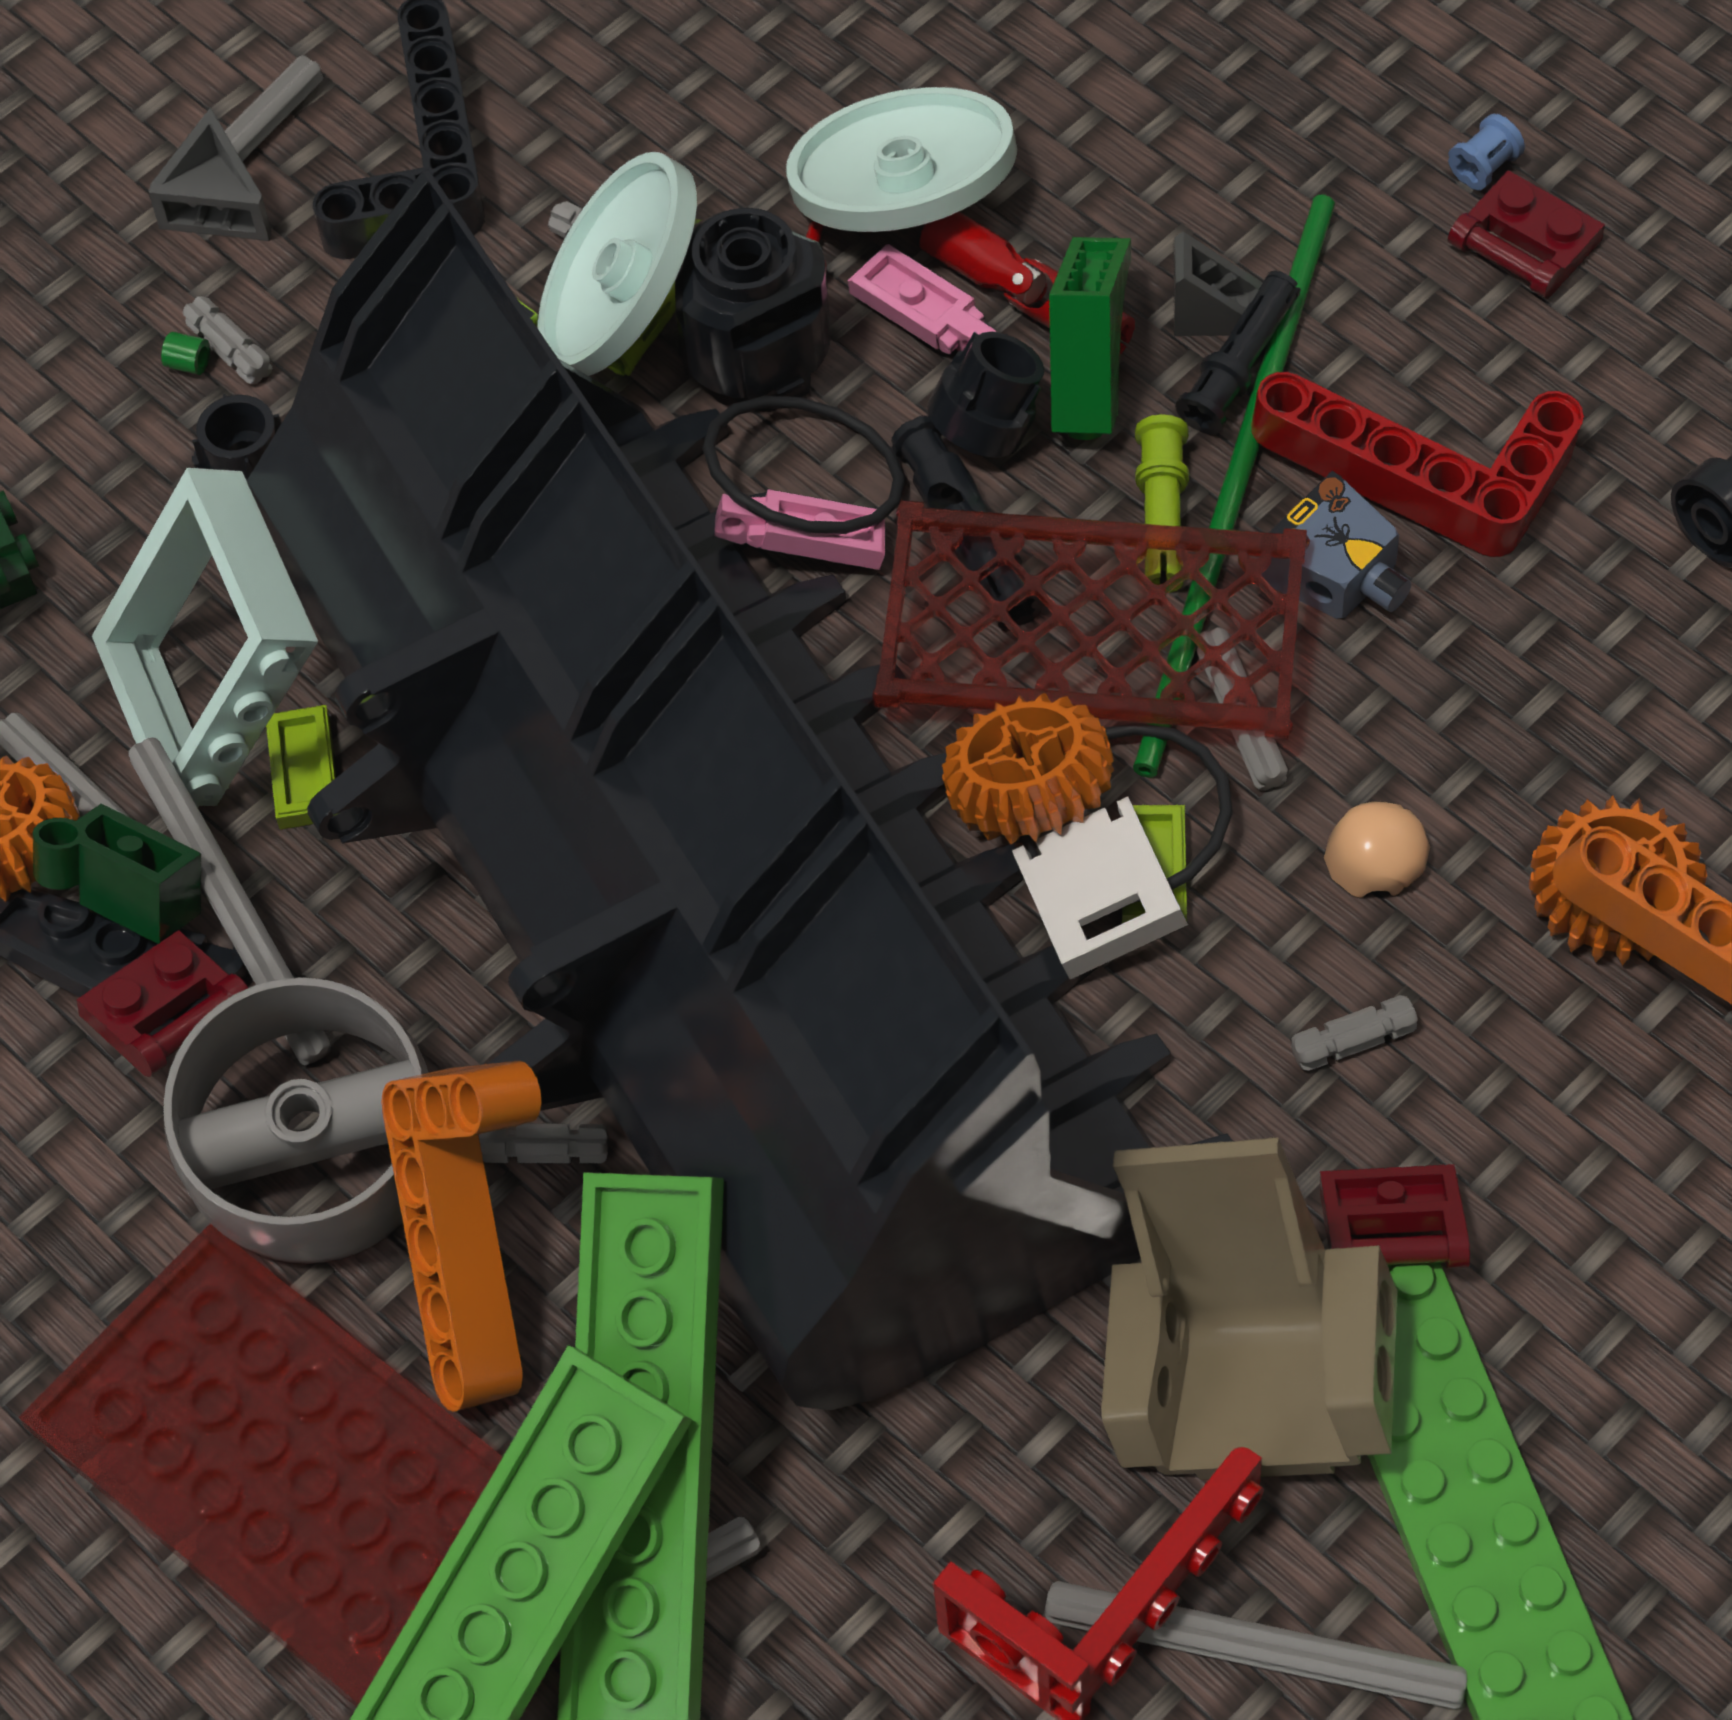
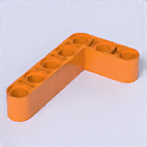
[1553,826,1732,1004]
[381,1061,541,1412]

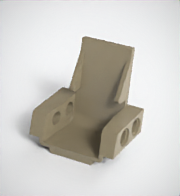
[1101,1137,1397,1480]

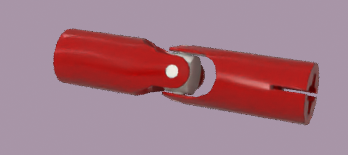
[920,212,1135,355]

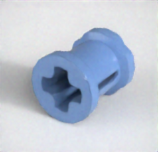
[1448,114,1525,190]

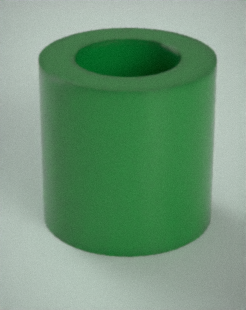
[161,331,210,375]

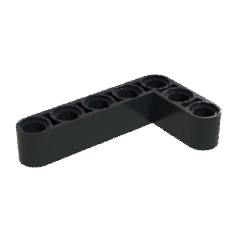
[312,0,485,259]

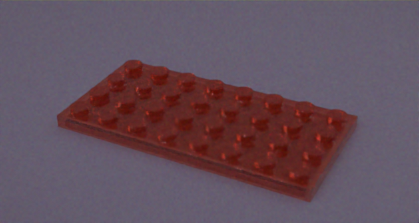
[19,1224,503,1707]

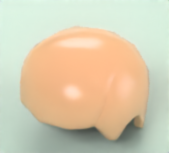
[1324,802,1430,898]

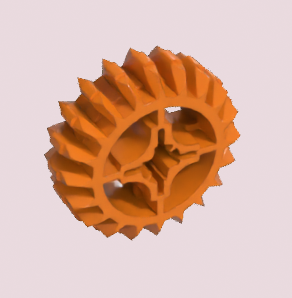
[942,692,1114,844]
[0,755,80,902]
[1529,795,1707,966]

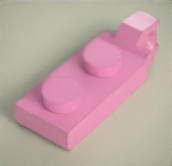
[848,244,996,354]
[714,489,885,570]

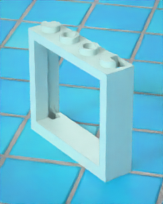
[92,468,318,807]

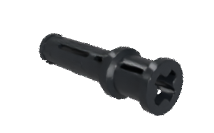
[1175,271,1301,434]

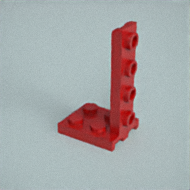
[933,1447,1264,1720]

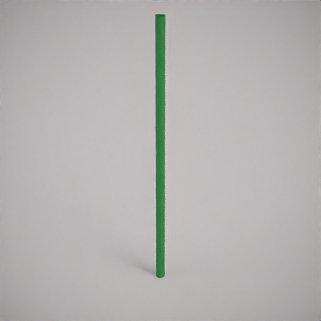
[1133,195,1335,778]

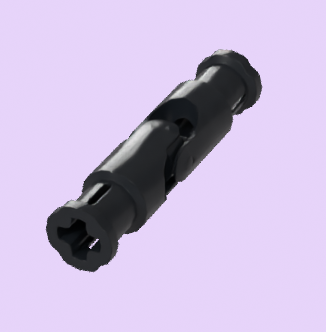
[891,415,1045,629]

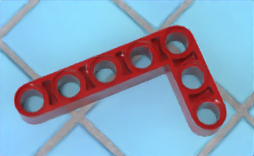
[1251,372,1584,557]

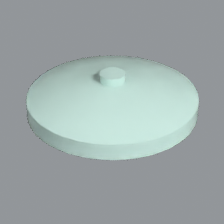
[786,87,1017,232]
[537,152,697,376]

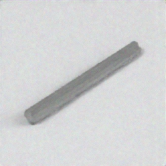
[128,737,331,1065]
[1045,1581,1467,1709]

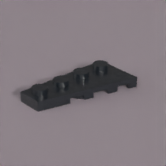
[0,889,250,1049]

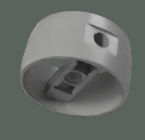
[164,978,429,1264]

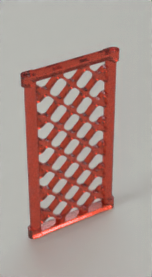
[872,500,1310,740]

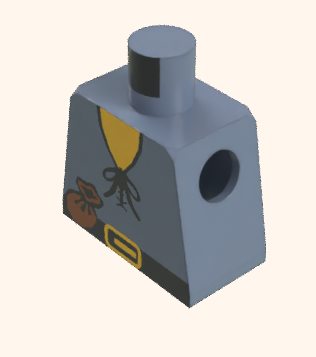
[1256,471,1412,619]

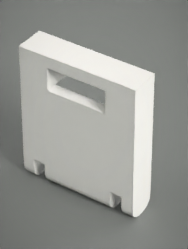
[1012,797,1188,979]

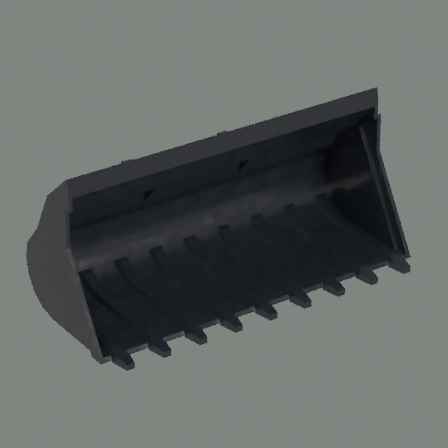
[247,169,1233,1410]

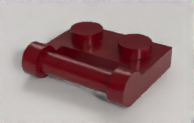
[1448,170,1605,299]
[76,930,248,1077]
[1320,1164,1470,1269]

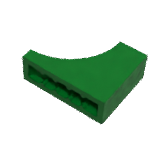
[1049,237,1131,440]

